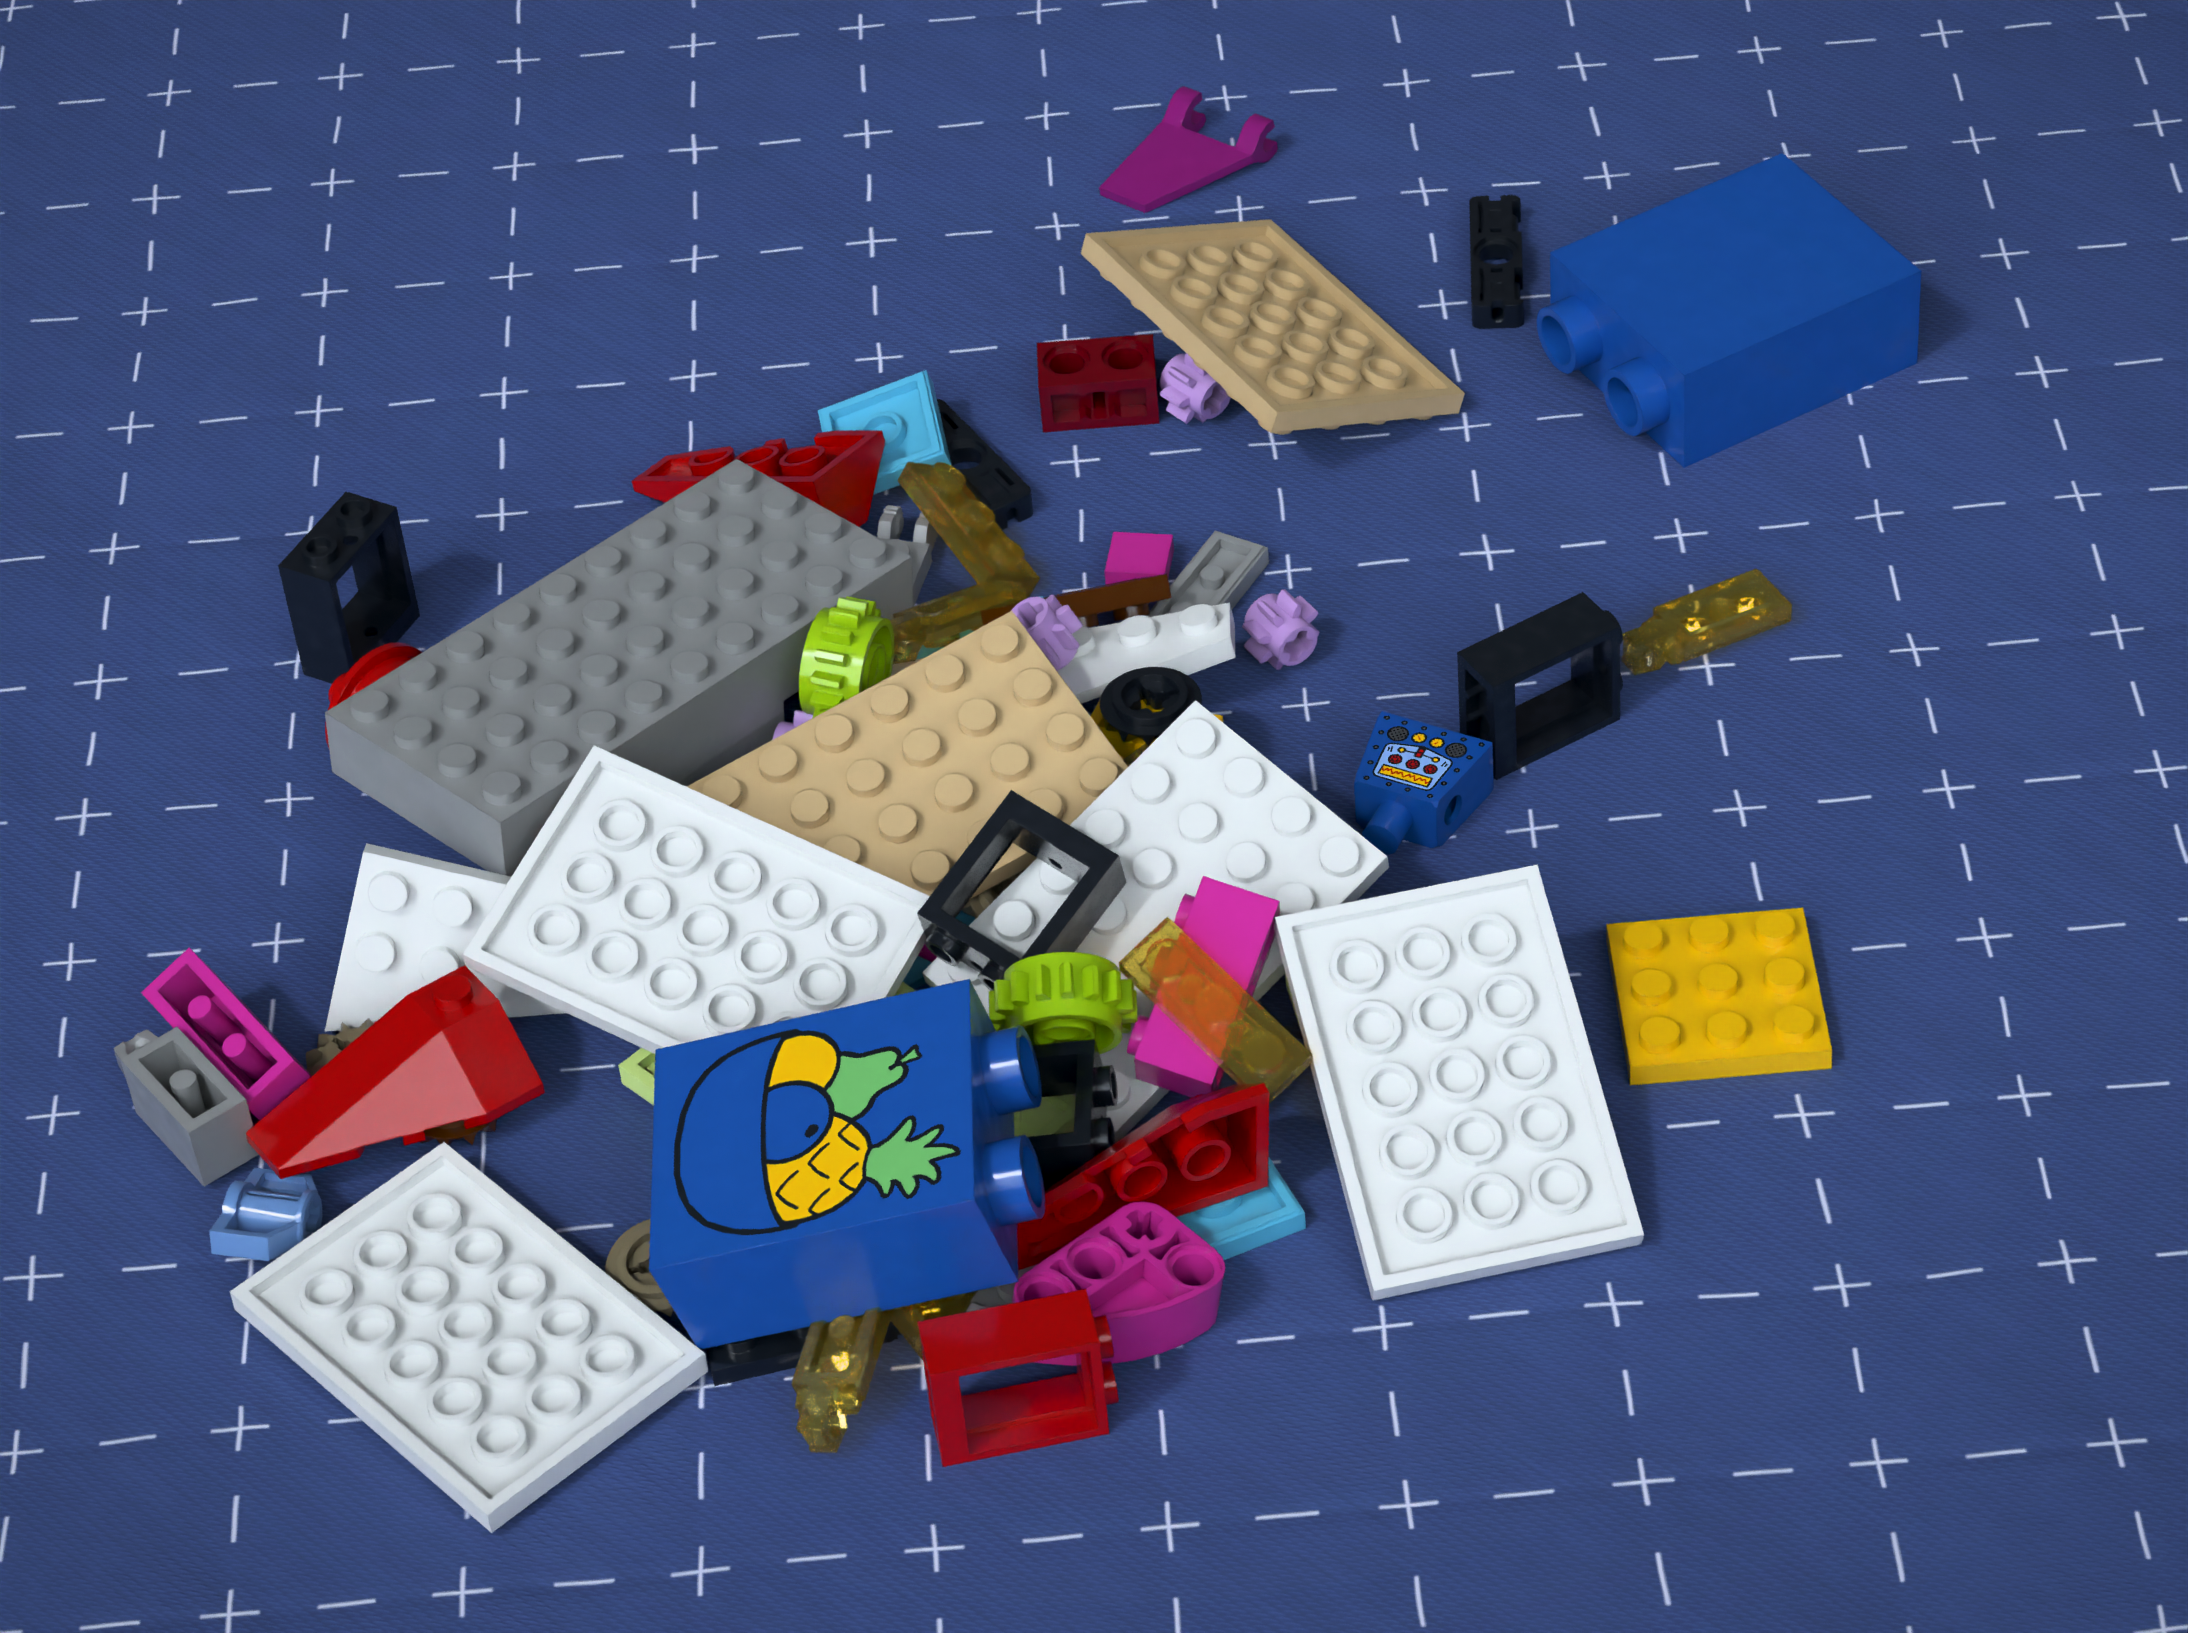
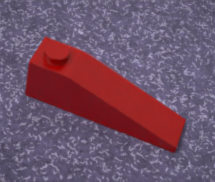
[631,430,885,527]
[246,965,545,1179]
[1017,1083,1269,1271]

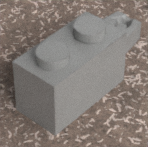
[113,1027,259,1187]

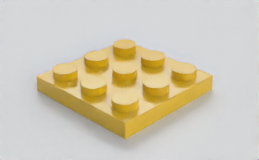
[1606,908,1832,1086]

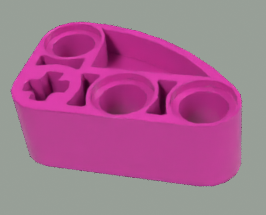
[1012,1201,1226,1366]

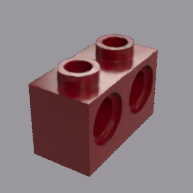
[1037,334,1160,432]

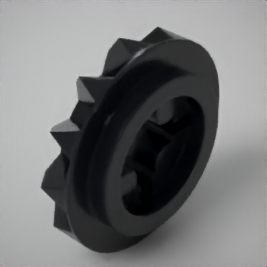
[1100,667,1202,747]

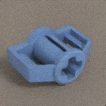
[209,1168,322,1261]

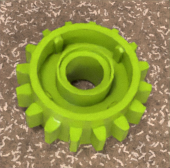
[799,596,894,718]
[988,952,1138,1054]

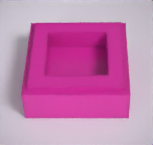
[1104,532,1174,584]

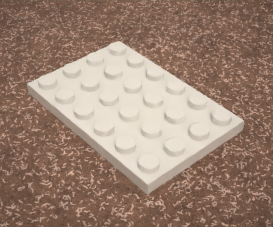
[922,700,1389,1143]
[463,745,930,1054]
[1274,865,1644,1301]
[230,1142,708,1533]

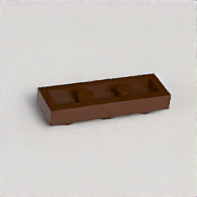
[980,574,1172,628]

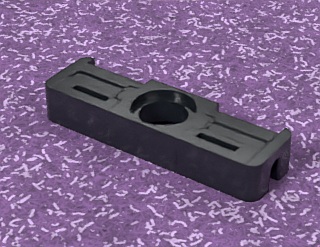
[1469,195,1524,329]
[931,399,1033,533]

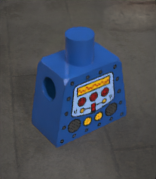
[1354,711,1494,855]

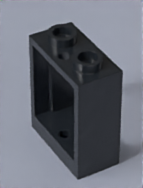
[278,492,420,684]
[1457,592,1623,780]
[917,790,1127,991]
[1028,1039,1118,1191]

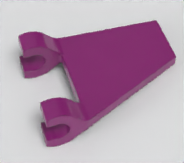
[1099,86,1278,213]

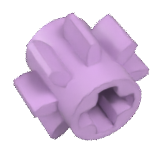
[1160,353,1231,424]
[1242,589,1320,670]
[1011,595,1083,671]

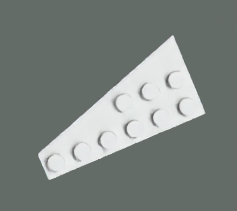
[891,602,1236,704]
[325,843,565,1032]

